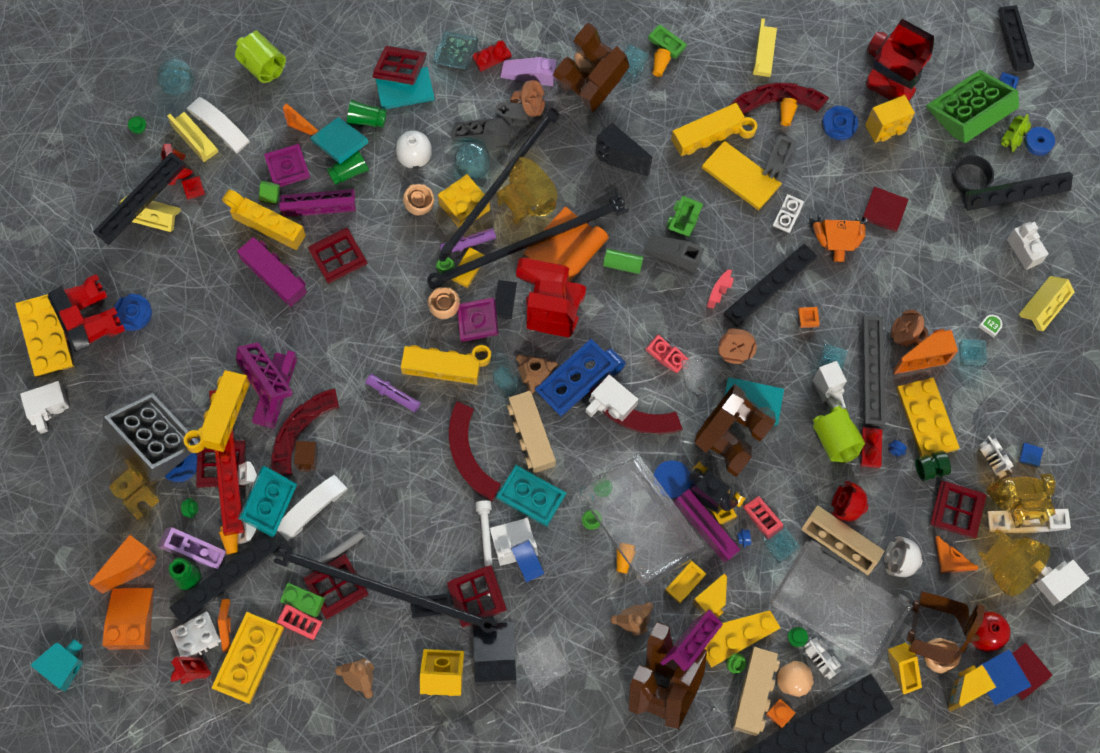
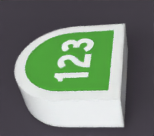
[979,315,1003,338]

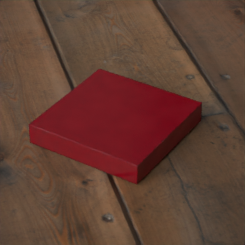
[862,186,909,232]
[1012,643,1053,701]

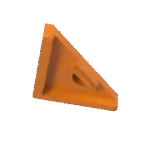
[283,103,319,136]
[934,536,978,574]
[217,599,231,652]

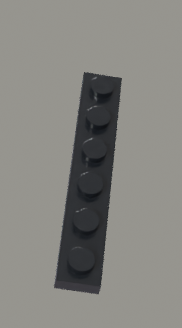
[93,152,186,246]
[964,172,1073,211]
[724,244,817,327]
[169,534,280,624]

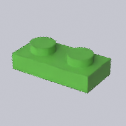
[648,24,687,59]
[280,583,325,617]

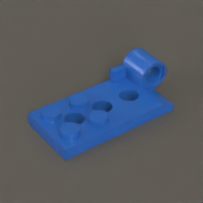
[535,339,626,417]

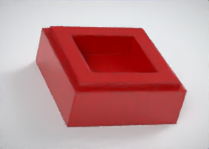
[181,176,205,200]

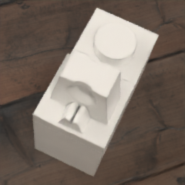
[1007,222,1049,270]
[812,361,847,409]
[585,375,638,421]
[20,381,70,434]
[1030,560,1089,606]

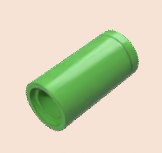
[603,248,644,274]

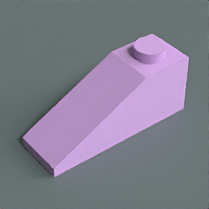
[501,57,557,86]
[158,527,226,570]

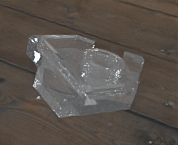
[681,358,724,399]

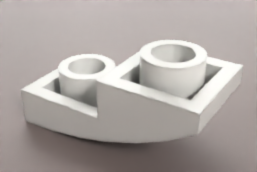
[773,194,804,233]

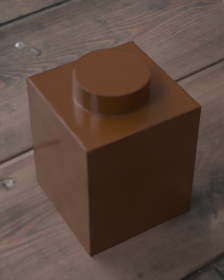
[294,441,318,472]

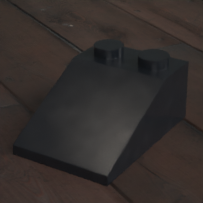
[595,123,653,176]
[473,622,516,686]

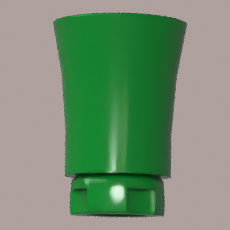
[347,99,387,128]
[327,151,369,185]
[169,558,201,590]

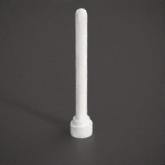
[475,501,493,596]

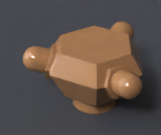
[516,354,559,394]
[610,602,653,636]
[335,658,374,698]

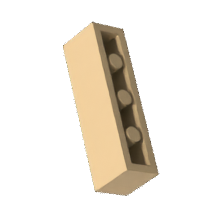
[506,391,556,474]
[801,505,884,575]
[732,647,780,736]

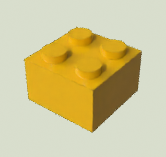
[865,95,915,143]
[438,174,490,228]

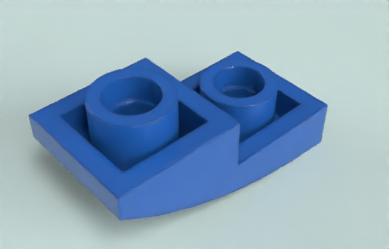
[511,539,544,582]

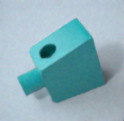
[30,639,83,692]

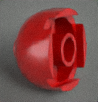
[831,481,868,521]
[971,611,1011,653]

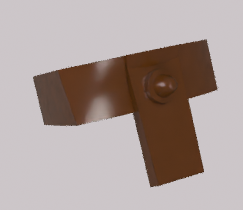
[906,591,984,665]

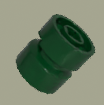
[915,450,951,481]

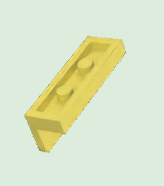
[753,18,777,77]
[167,112,218,162]
[119,196,181,232]
[1019,276,1075,331]

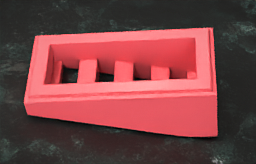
[743,496,784,541]
[276,604,323,640]

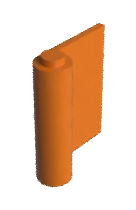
[523,206,609,282]

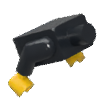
[689,461,746,515]

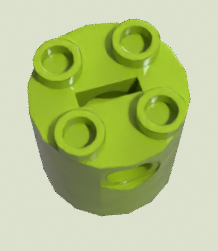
[235,30,286,83]
[812,406,865,463]

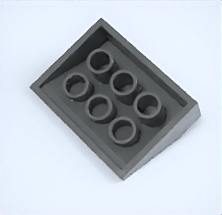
[102,393,199,484]

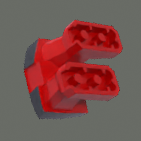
[866,19,934,101]
[48,274,125,352]

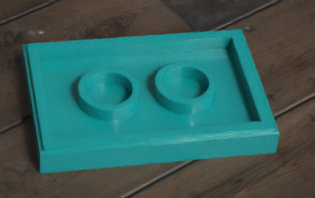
[375,67,435,110]
[310,117,369,164]
[724,377,784,426]
[496,464,567,527]
[238,466,297,537]

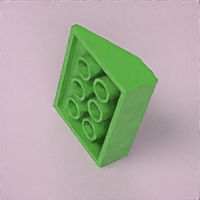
[926,70,1019,143]

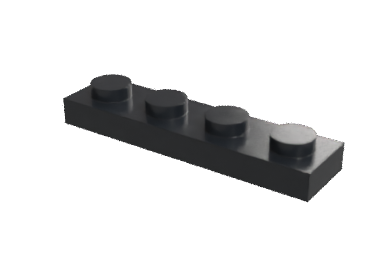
[998,5,1035,71]

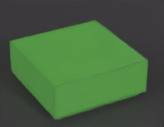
[259,181,280,204]

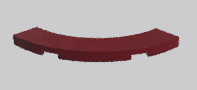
[729,83,829,116]
[588,380,683,435]
[271,388,339,476]
[449,401,501,502]

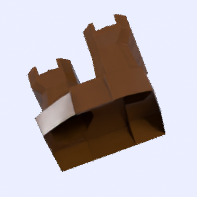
[553,23,630,112]
[695,384,776,477]
[629,622,707,729]

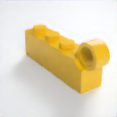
[671,103,757,156]
[222,189,306,250]
[401,345,491,385]
[184,370,250,453]

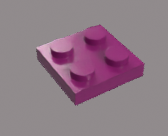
[264,144,310,187]
[458,297,499,342]

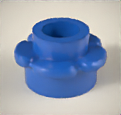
[888,440,907,457]
[737,528,751,548]

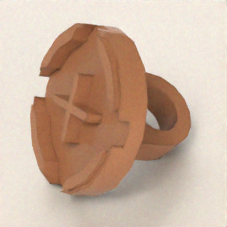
[510,80,545,117]
[891,309,928,346]
[718,328,757,364]

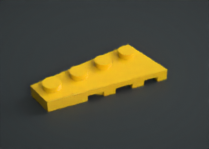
[704,610,780,668]

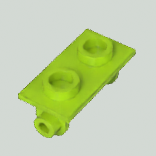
[1001,114,1031,152]

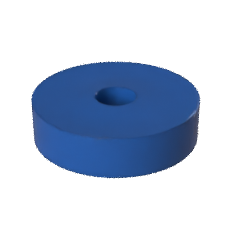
[1024,127,1055,156]

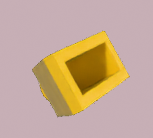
[692,574,727,618]
[887,643,922,695]

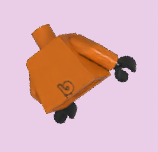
[809,215,867,262]

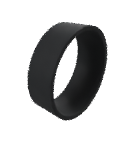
[953,155,994,194]

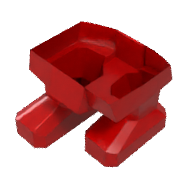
[516,258,586,338]

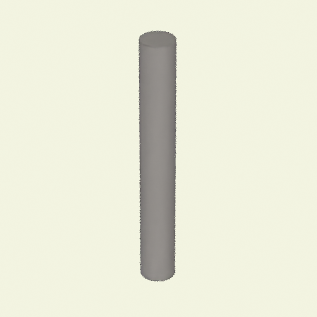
[317,530,365,564]

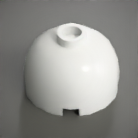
[395,130,432,168]
[884,536,922,577]

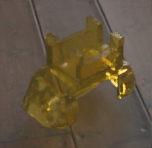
[496,157,558,225]
[109,458,160,520]
[986,473,1056,528]
[978,529,1050,596]

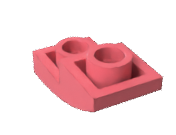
[707,269,734,309]
[645,335,688,373]

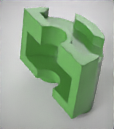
[666,196,703,237]

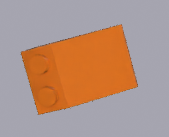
[893,329,958,374]
[89,535,157,594]
[102,588,154,650]

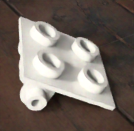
[979,436,1013,478]
[490,518,538,566]
[171,611,221,657]
[804,637,842,680]

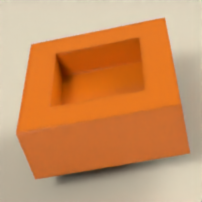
[798,307,820,328]
[766,699,795,729]

